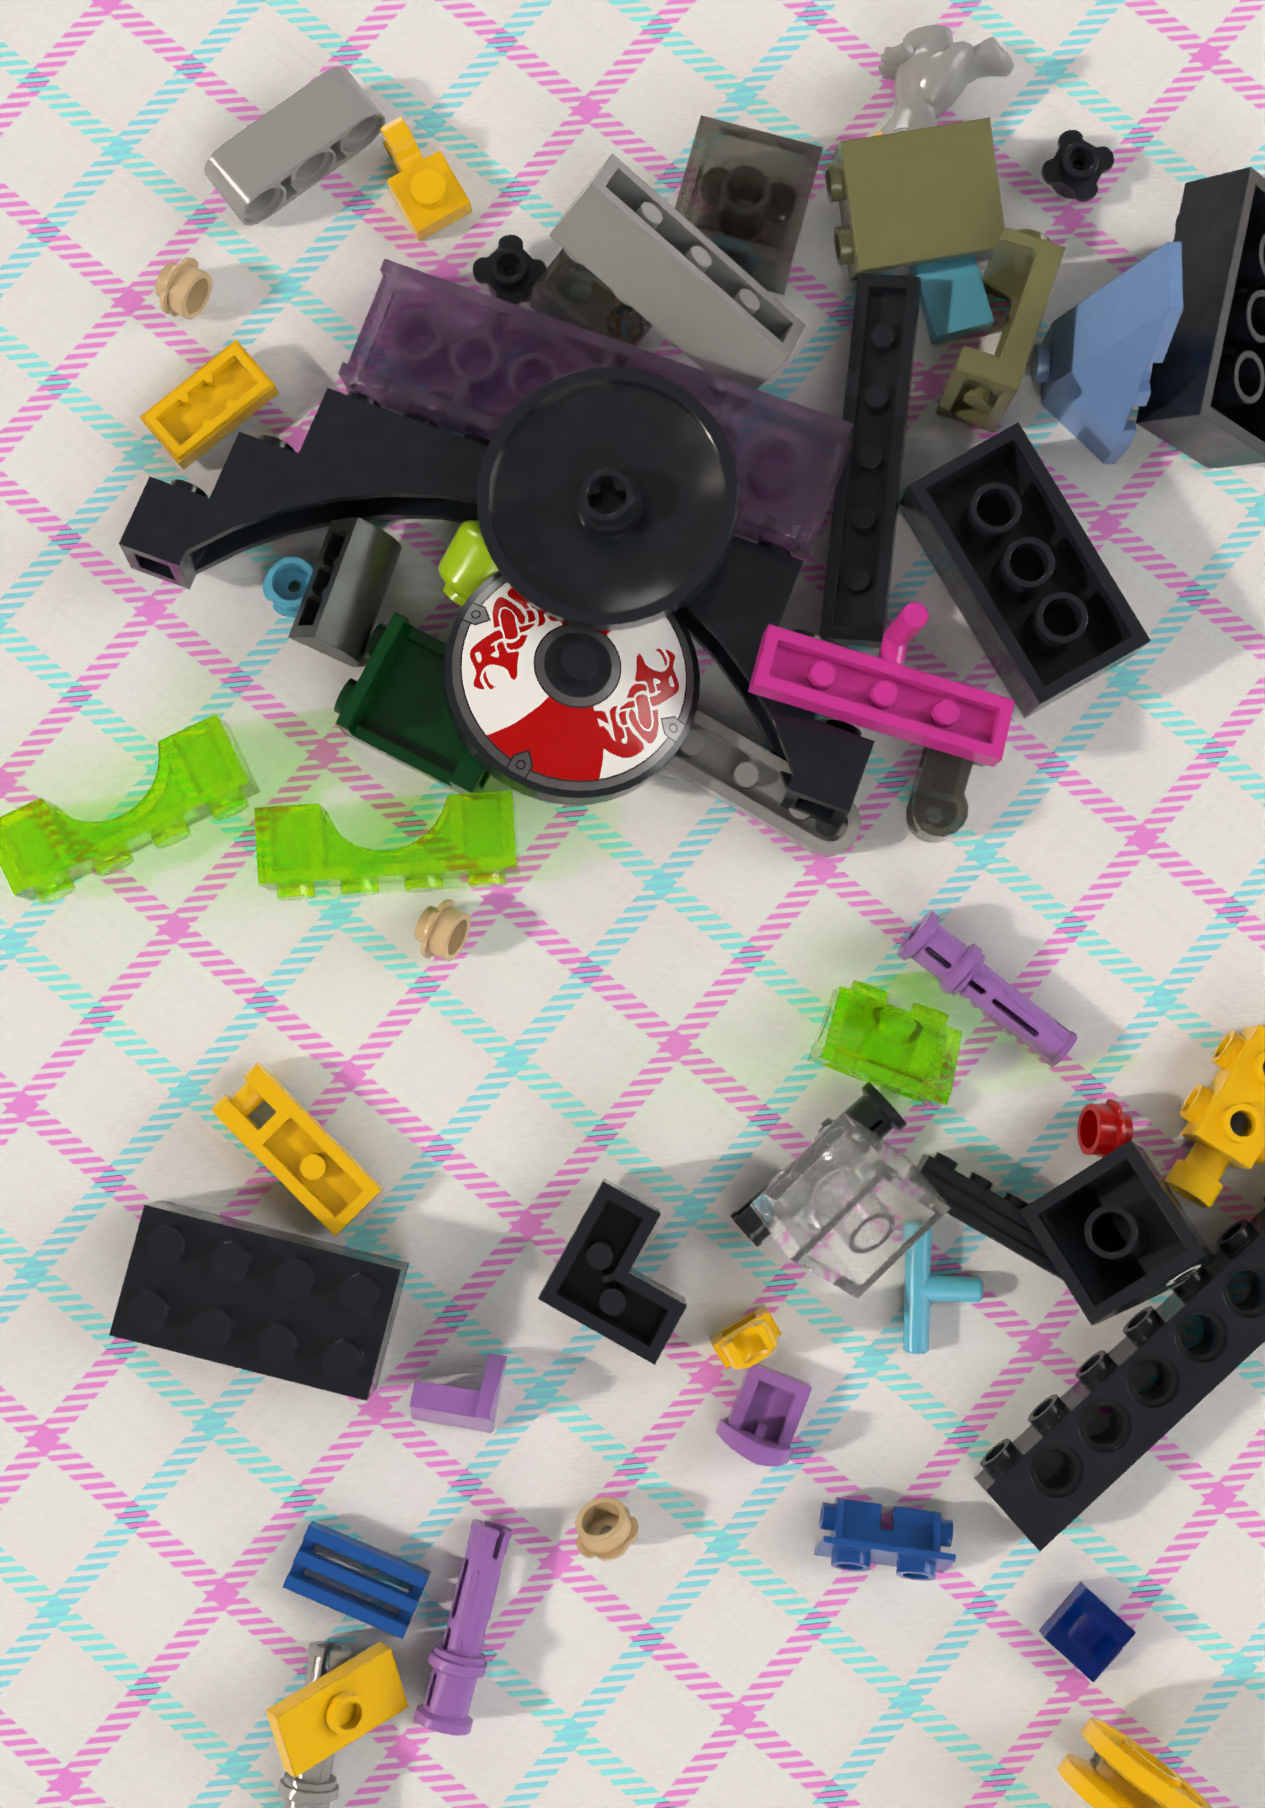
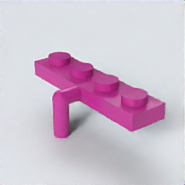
[748,602,1015,767]

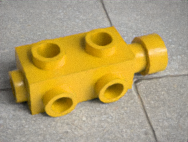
[1165,1024,1265,1209]

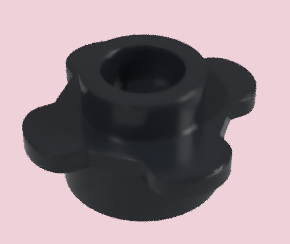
[1041,130,1114,202]
[473,235,547,308]

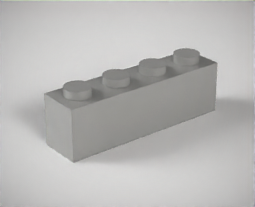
[549,153,805,403]

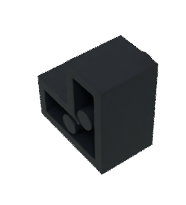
[538,1178,687,1365]

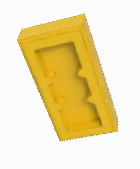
[139,339,279,470]
[266,1642,409,1778]

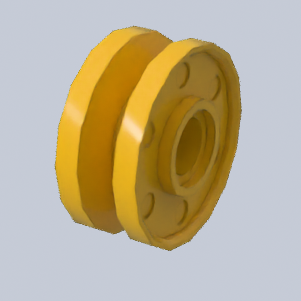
[1057,1716,1213,1808]

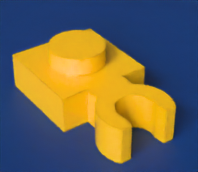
[709,1305,782,1370]

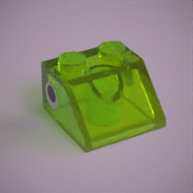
[808,980,962,1106]

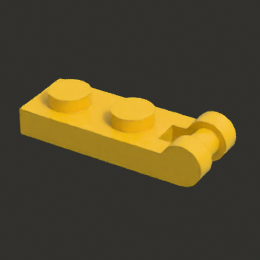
[211,1062,384,1236]

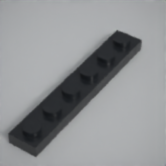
[819,275,921,648]

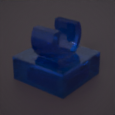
[1038,1581,1136,1683]

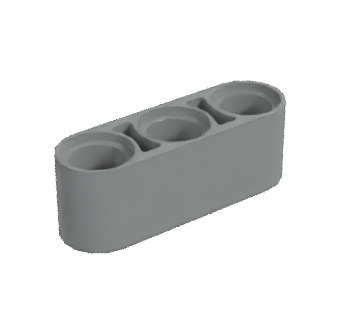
[204,66,385,225]

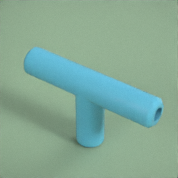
[903,1222,983,1354]

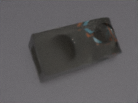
[529,248,653,366]
[905,746,985,843]

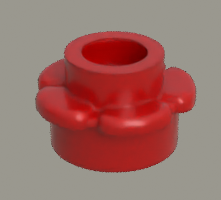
[1077,1099,1133,1158]

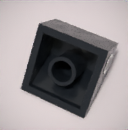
[1020,1140,1217,1326]

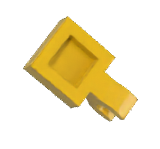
[380,117,472,242]

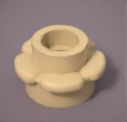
[155,257,212,319]
[415,899,471,961]
[575,1497,639,1561]

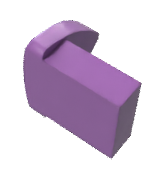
[410,1353,507,1433]
[716,1363,812,1467]

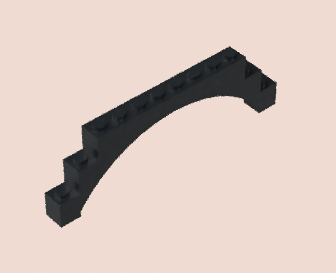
[119,388,875,828]

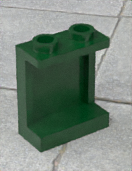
[334,612,491,802]

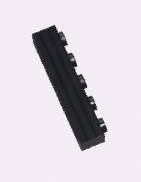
[904,1152,1063,1280]

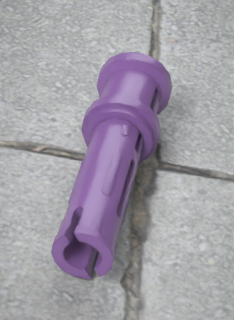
[896,910,1077,1067]
[414,1519,513,1736]

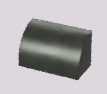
[288,517,402,667]

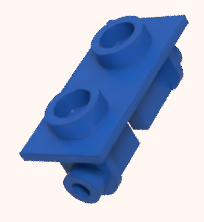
[814,1497,956,1581]

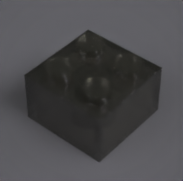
[675,115,823,295]

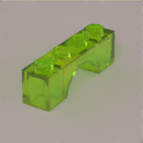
[0,714,261,904]
[254,791,520,901]

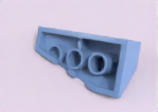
[1031,242,1183,464]

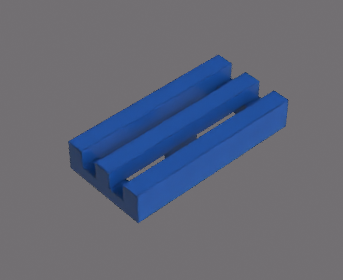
[283,1520,431,1639]

